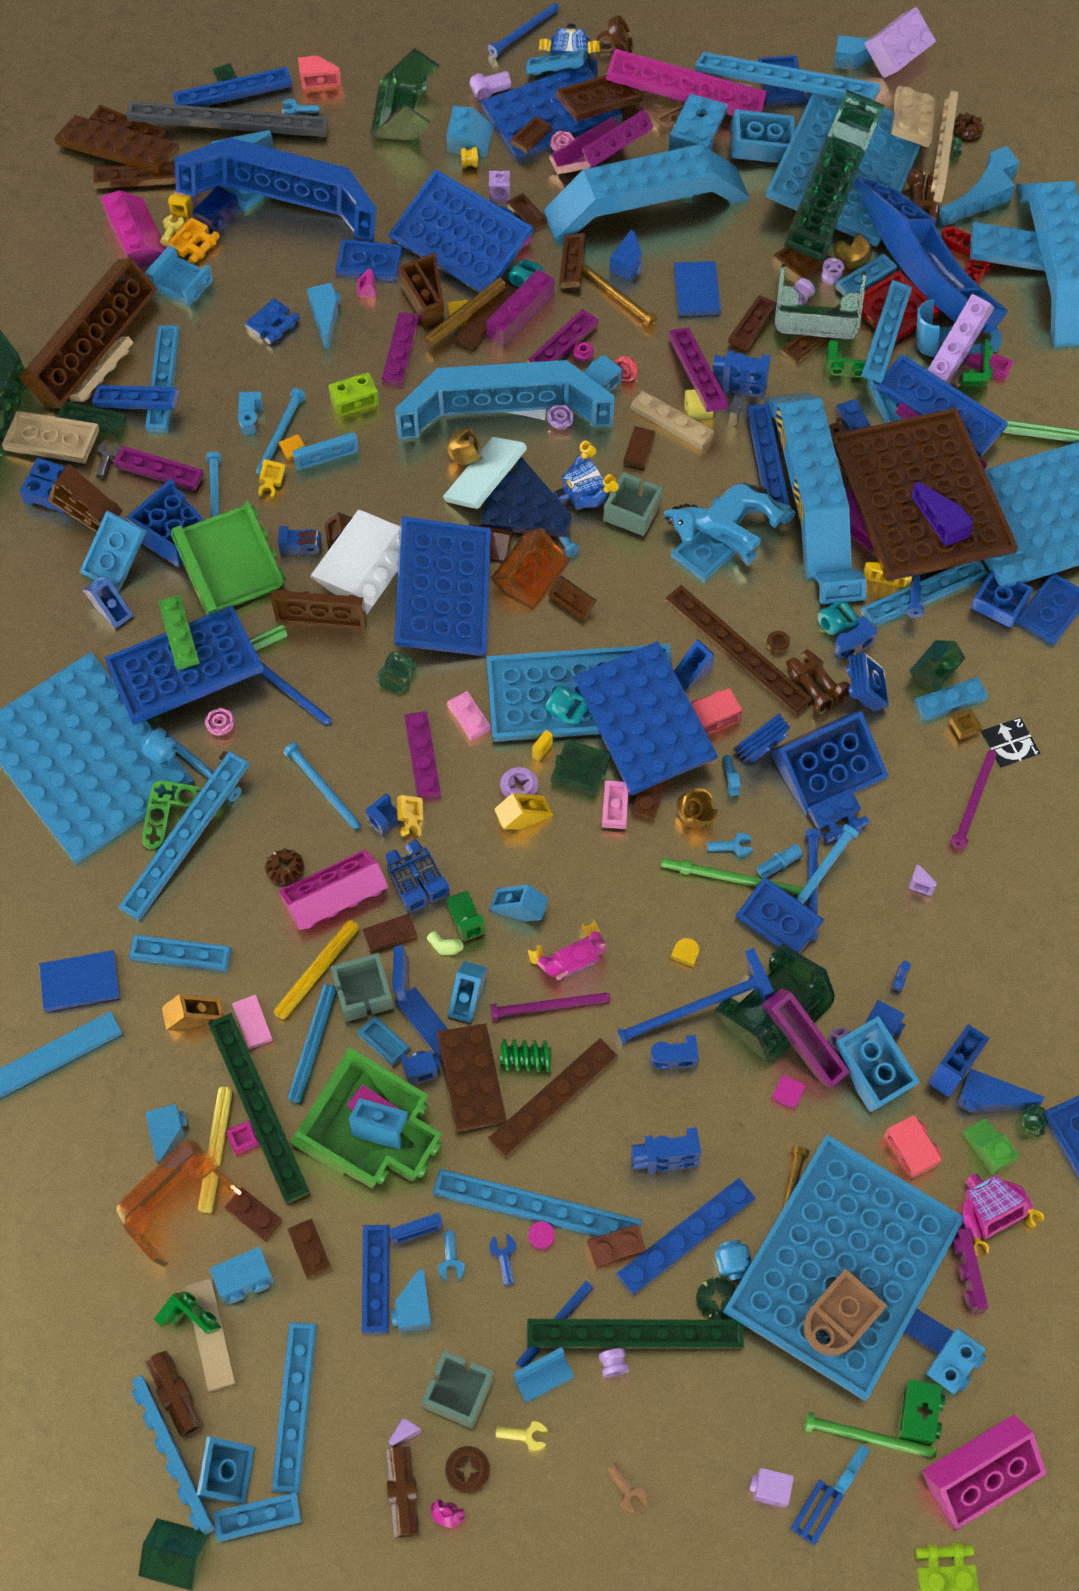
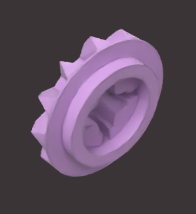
[500,767,538,797]

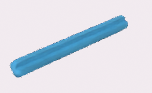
[288,984,337,1103]

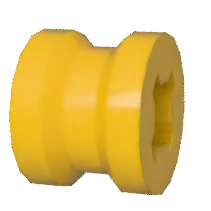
[461,147,478,169]

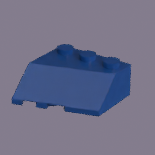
[125,479,204,568]

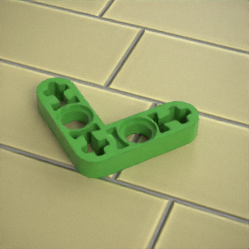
[142,780,203,850]

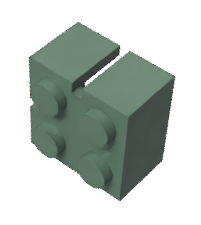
[603,472,663,536]
[330,953,394,1022]
[421,1350,495,1429]

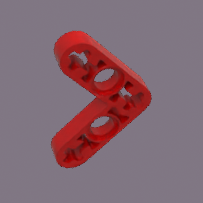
[941,226,993,285]

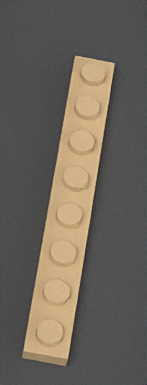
[931,91,959,202]

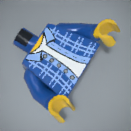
[539,23,600,64]
[554,440,619,510]

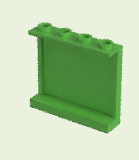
[171,501,286,616]

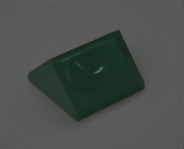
[138,1518,211,1591]

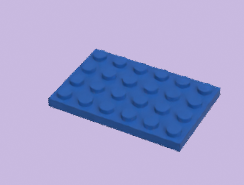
[481,62,622,160]
[388,169,534,293]
[394,516,491,656]
[104,605,264,725]
[573,641,718,795]

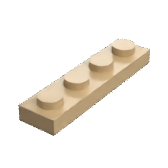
[68,336,133,402]
[630,390,714,450]

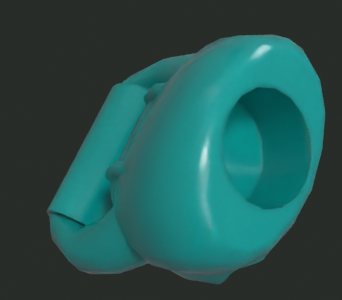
[508,259,545,288]
[818,602,860,635]
[545,685,588,725]

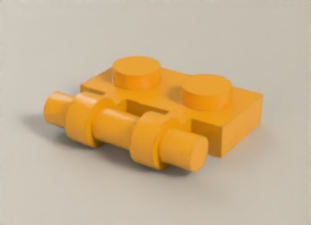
[166,217,220,264]

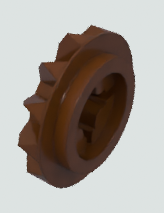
[953,112,985,139]
[265,848,304,885]
[445,1446,490,1493]

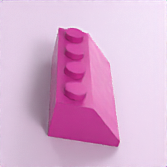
[101,190,166,268]
[278,849,388,930]
[923,1415,1047,1531]

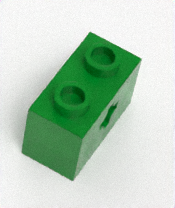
[898,1379,945,1446]

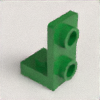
[959,339,993,386]
[826,340,866,377]
[446,891,486,942]
[154,1291,221,1334]

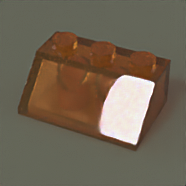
[490,528,569,609]

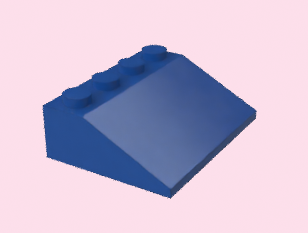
[770,711,889,815]

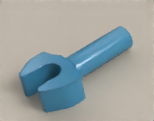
[282,99,319,115]
[722,755,740,796]
[707,833,753,858]
[438,1230,465,1282]
[834,1445,870,1494]

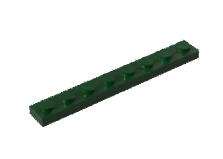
[208,1013,310,1205]
[527,1319,744,1349]

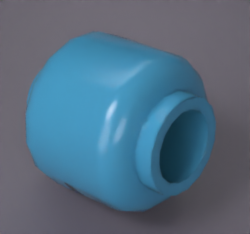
[140,729,177,764]
[715,1240,752,1281]

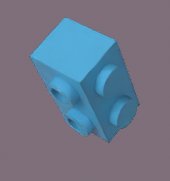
[927,1327,987,1395]

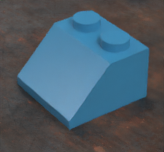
[446,106,493,157]

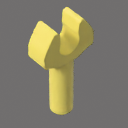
[160,215,184,246]
[496,1421,548,1452]

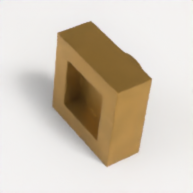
[949,709,983,740]

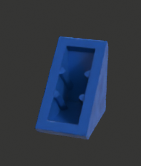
[674,639,715,690]

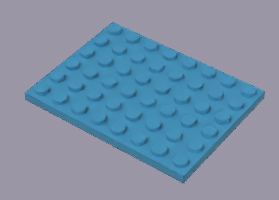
[765,93,921,247]
[984,442,1079,587]
[0,652,195,864]
[723,1134,963,1402]

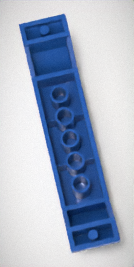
[175,138,377,242]

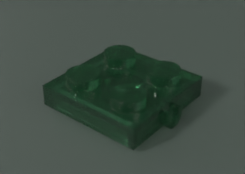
[551,739,611,797]

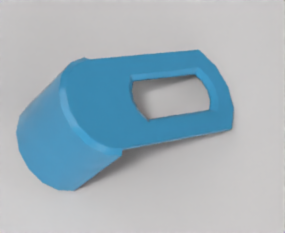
[916,299,1002,357]

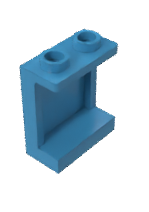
[145,245,213,307]

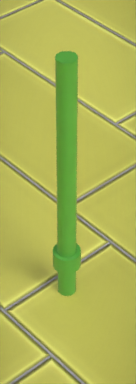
[661,858,804,896]

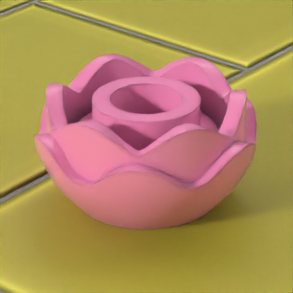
[550,131,575,152]
[205,708,234,736]

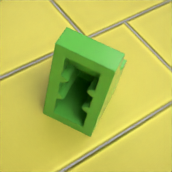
[962,1118,1019,1177]

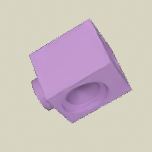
[489,171,510,204]
[749,1468,794,1508]

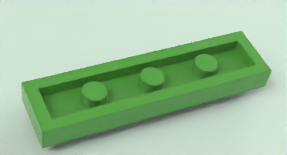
[158,594,200,670]

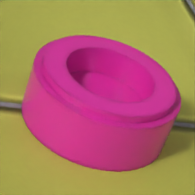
[528,1221,555,1250]

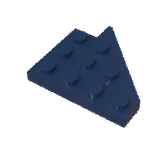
[480,457,572,537]

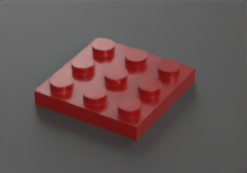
[850,271,940,343]

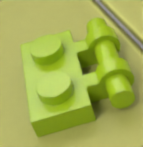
[915,1542,979,1591]

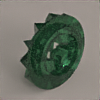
[696,1276,736,1320]

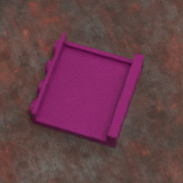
[548,109,654,174]

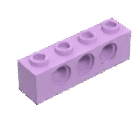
[928,294,994,385]

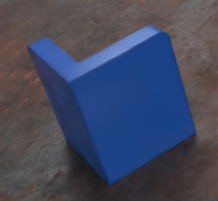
[365,793,401,836]

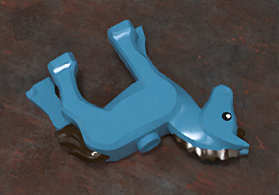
[663,483,795,566]

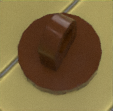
[597,15,634,53]

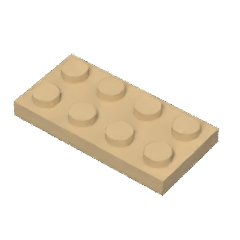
[891,86,935,148]
[2,411,100,463]

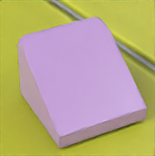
[908,864,937,896]
[389,1418,422,1448]

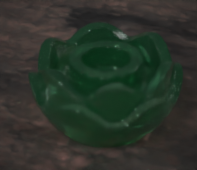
[1022,1104,1048,1137]

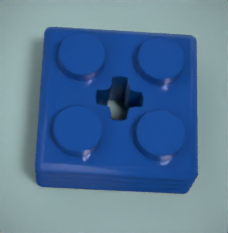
[971,570,1033,628]
[846,651,889,712]
[733,714,790,763]

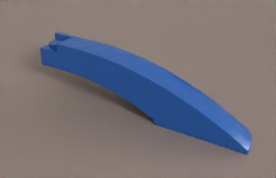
[854,178,1008,333]

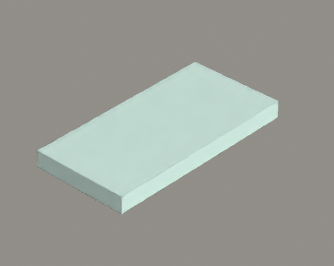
[443,437,527,509]

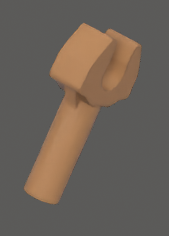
[607,1463,647,1516]

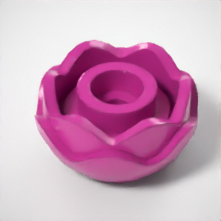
[431,1499,465,1528]

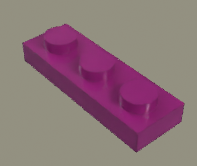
[952,1228,988,1315]

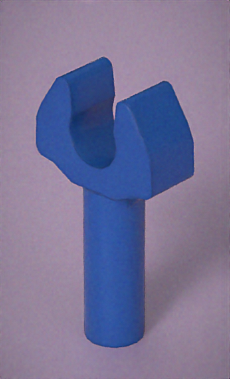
[892,961,911,992]
[490,1234,516,1286]

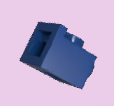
[401,1051,441,1085]

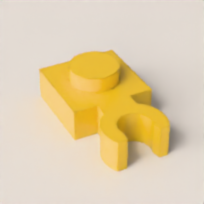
[258,459,286,500]
[397,795,423,839]

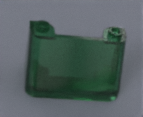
[715,944,835,1063]

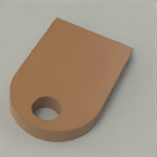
[634,90,685,133]
[803,1268,887,1356]

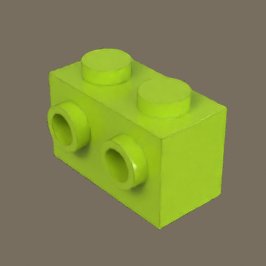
[328,372,379,417]

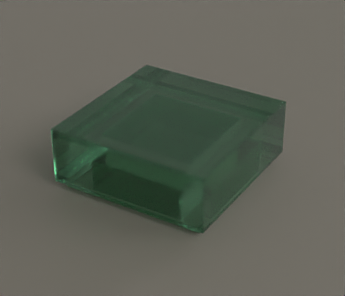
[212,63,237,82]

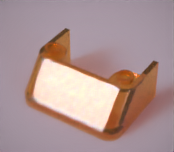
[117,1140,242,1267]

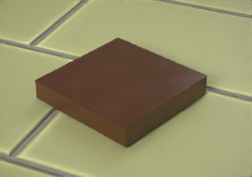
[773,234,831,281]

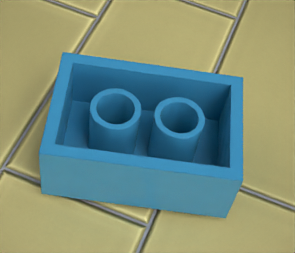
[730,109,795,163]

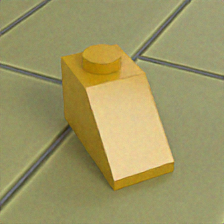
[494,793,553,830]

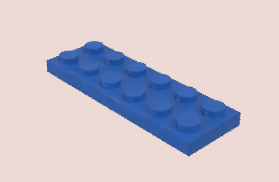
[875,354,1008,458]

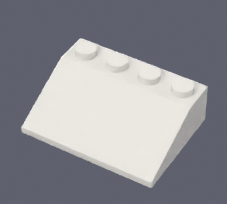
[310,509,400,616]

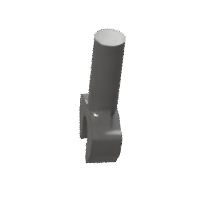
[96,441,119,480]

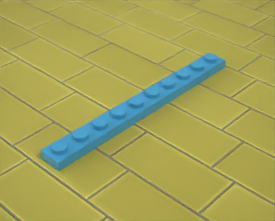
[694,52,881,104]

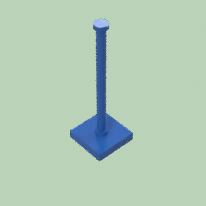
[617,948,774,1044]

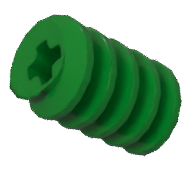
[500,1039,551,1073]

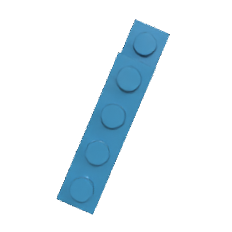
[937,146,1020,227]

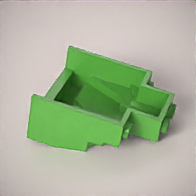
[289,1047,442,1188]

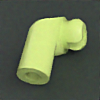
[427,931,463,955]

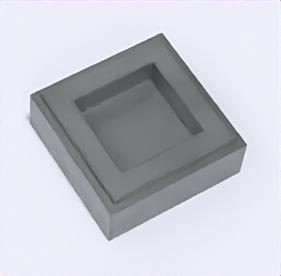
[728,395,742,427]

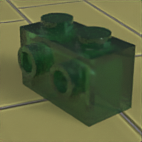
[909,640,966,689]

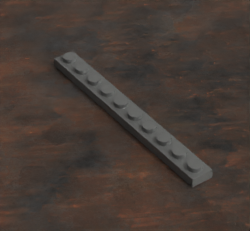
[126,101,328,137]

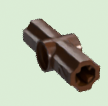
[145,1351,202,1437]
[386,1446,419,1538]

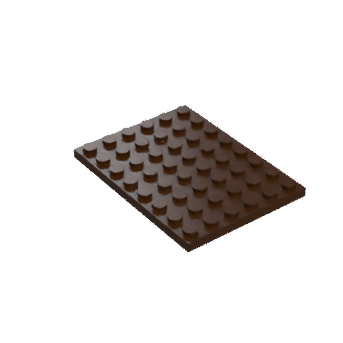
[831,408,1018,582]

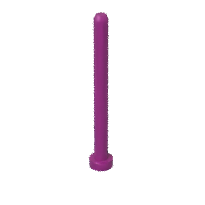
[950,750,996,849]
[490,992,610,1022]

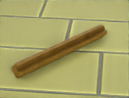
[425,278,506,346]

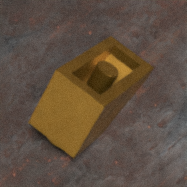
[162,994,223,1031]

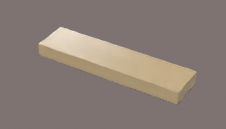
[185,1278,236,1393]

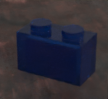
[192,186,240,234]

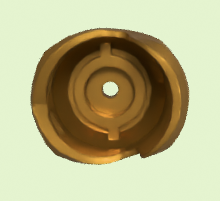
[834,234,872,270]
[447,427,483,465]
[677,787,718,828]

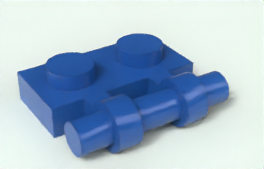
[245,298,300,344]
[807,788,869,844]

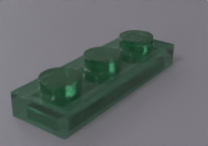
[57,401,127,436]

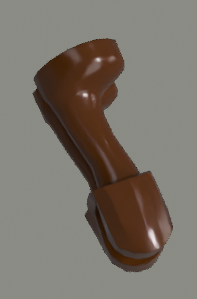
[907,169,940,224]
[786,649,850,714]

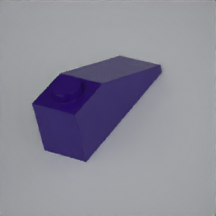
[911,481,973,547]

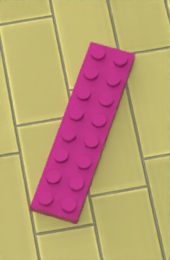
[606,49,767,116]

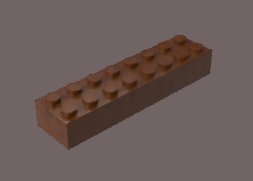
[18,257,158,409]

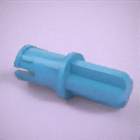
[757,844,803,878]

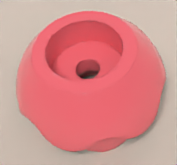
[614,356,638,382]

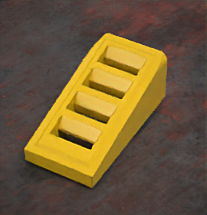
[863,562,912,589]

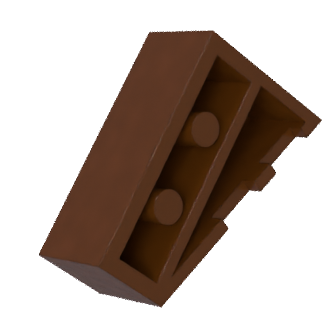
[398,252,445,327]
[48,463,123,533]

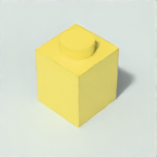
[684,389,714,420]

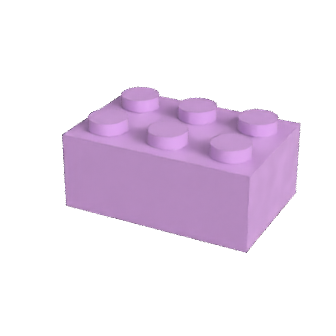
[864,7,936,78]

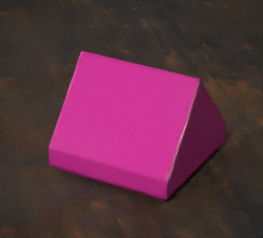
[358,269,377,297]

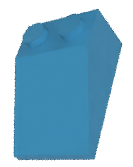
[836,1016,920,1112]

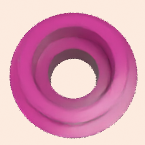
[573,342,594,363]

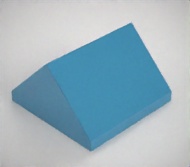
[197,1436,254,1504]

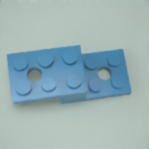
[668,93,728,198]

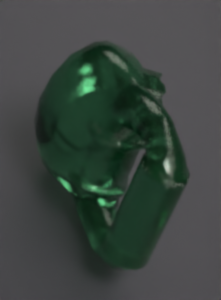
[377,652,416,694]

